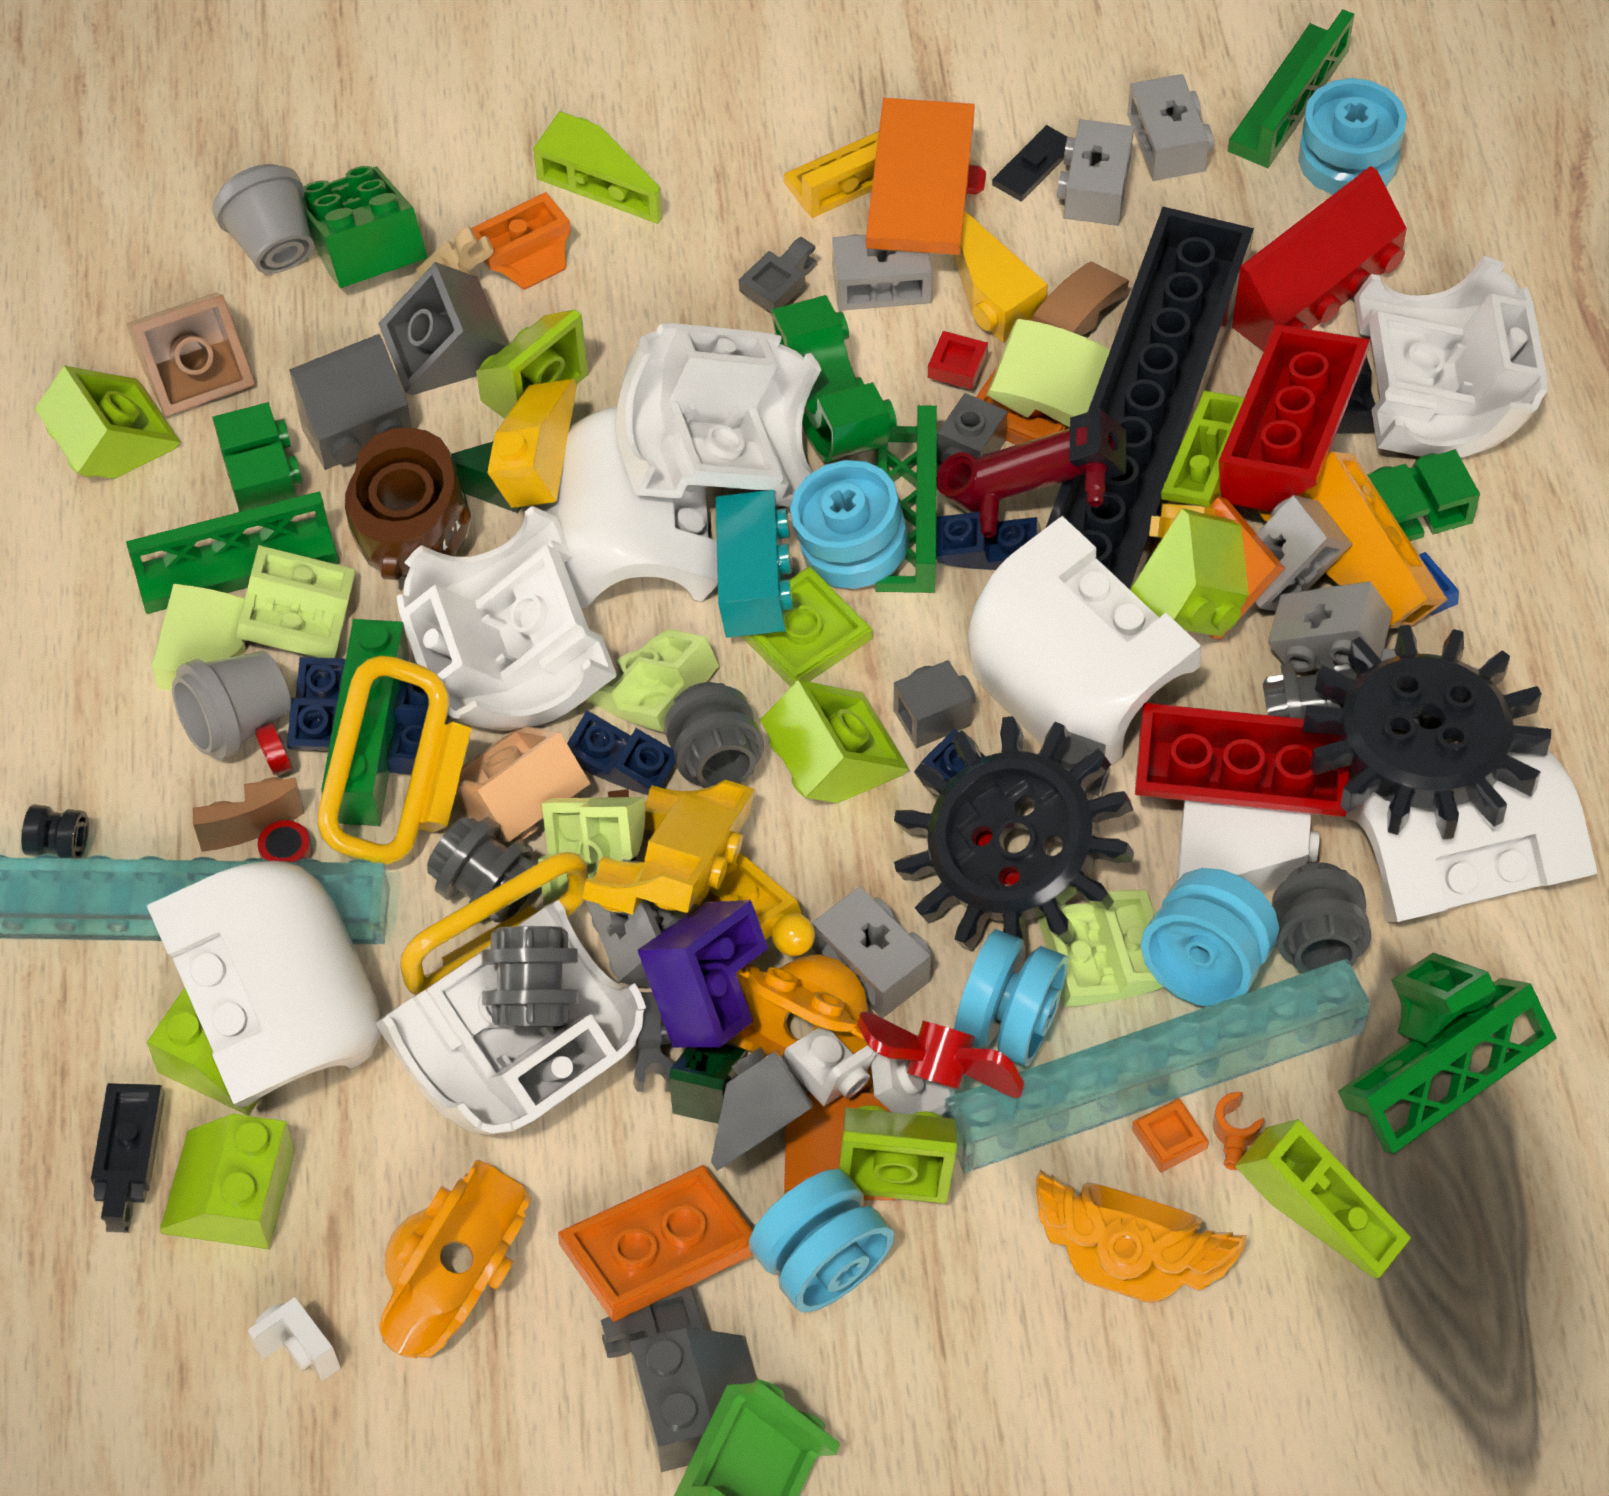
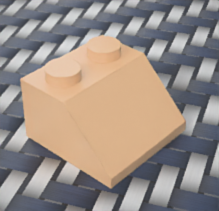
[454,726,591,842]

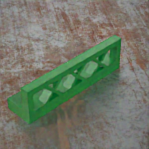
[1227,9,1355,168]
[875,405,937,593]
[126,491,339,614]
[1338,978,1557,1154]

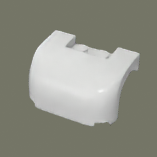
[1354,256,1548,458]
[616,323,821,507]
[539,407,718,609]
[396,506,617,731]
[968,516,1201,765]
[1344,741,1598,922]
[147,861,383,1109]
[376,900,646,1135]

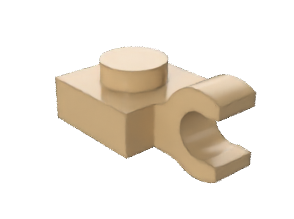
[416,226,494,278]

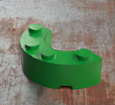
[772,295,897,462]

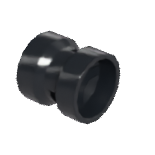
[21,804,89,862]

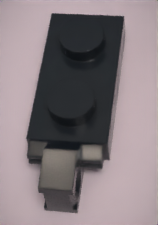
[91,1083,165,1233]

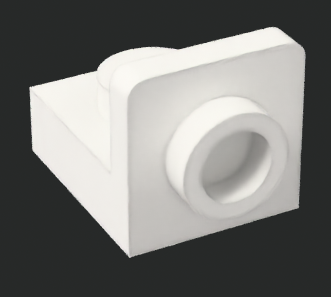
[782,1027,876,1106]
[871,1052,956,1115]
[248,1297,341,1382]

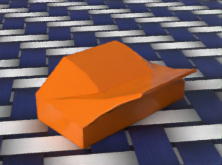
[472,192,571,290]

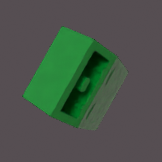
[302,166,428,289]

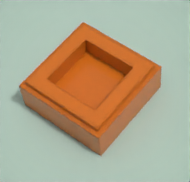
[1132,1098,1209,1173]

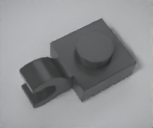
[738,237,817,313]
[633,992,674,1092]
[601,1286,704,1358]

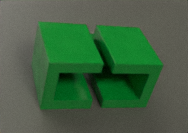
[212,402,302,512]
[1367,449,1480,541]

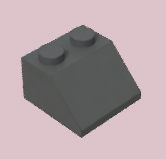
[378,262,506,395]
[289,334,412,470]
[711,1047,814,1171]
[630,1327,755,1473]

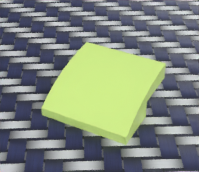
[986,319,1110,427]
[235,545,356,658]
[1037,889,1164,1007]

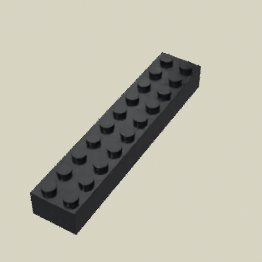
[1046,206,1254,590]

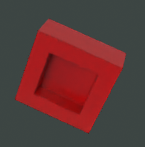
[927,331,988,390]

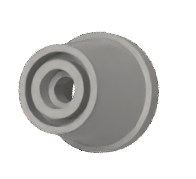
[212,164,314,274]
[172,650,290,760]

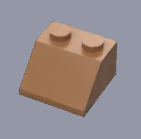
[126,292,255,417]

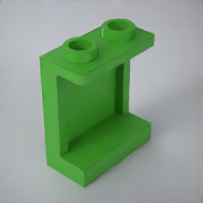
[674,1380,840,1496]

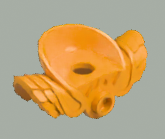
[729,955,875,1093]
[379,1160,532,1359]
[1036,1169,1247,1303]

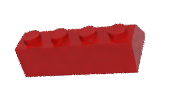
[1232,166,1407,352]
[1218,324,1370,511]
[1135,703,1349,817]

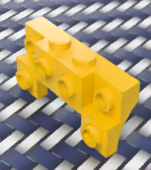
[582,779,755,915]

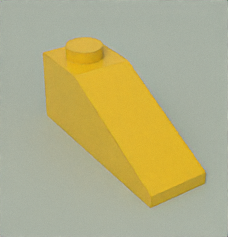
[953,211,1048,343]
[487,379,577,508]

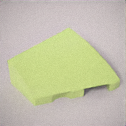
[151,584,247,690]
[538,797,645,906]

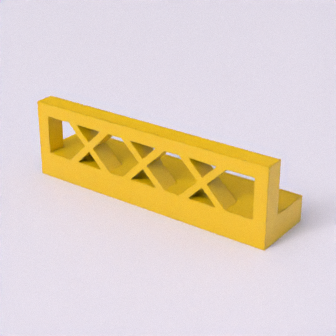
[784,131,879,219]

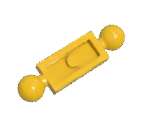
[706,852,815,956]

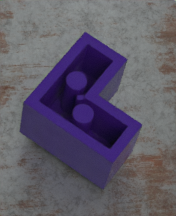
[637,900,768,1048]

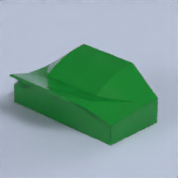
[1391,952,1497,1045]

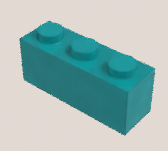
[715,490,793,638]

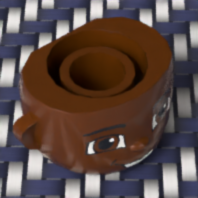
[345,427,471,580]

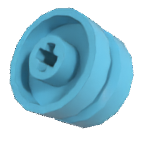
[1298,78,1407,195]
[790,460,909,589]
[1140,868,1280,1008]
[954,929,1069,1067]
[749,1169,894,1313]

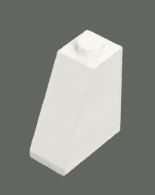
[1176,800,1320,893]

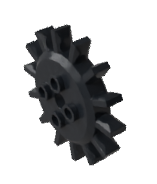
[1302,625,1551,840]
[894,716,1134,951]

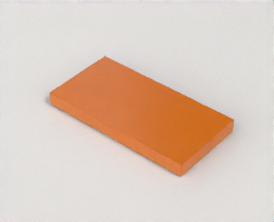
[866,98,975,255]

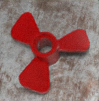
[857,1011,1025,1098]

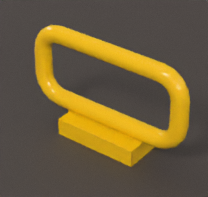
[317,656,472,865]
[400,852,589,995]

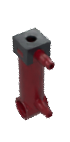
[936,409,1126,537]

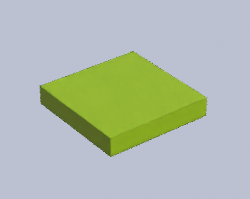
[741,566,873,687]

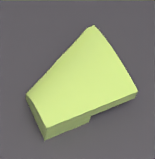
[586,629,719,732]

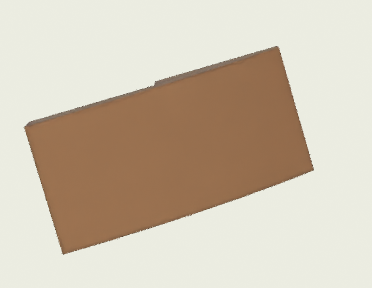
[1032,261,1129,336]
[193,777,304,852]

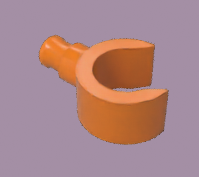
[1213,1092,1265,1170]

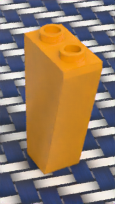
[1258,451,1447,628]

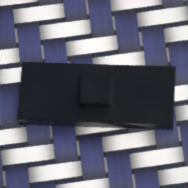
[992,125,1067,202]

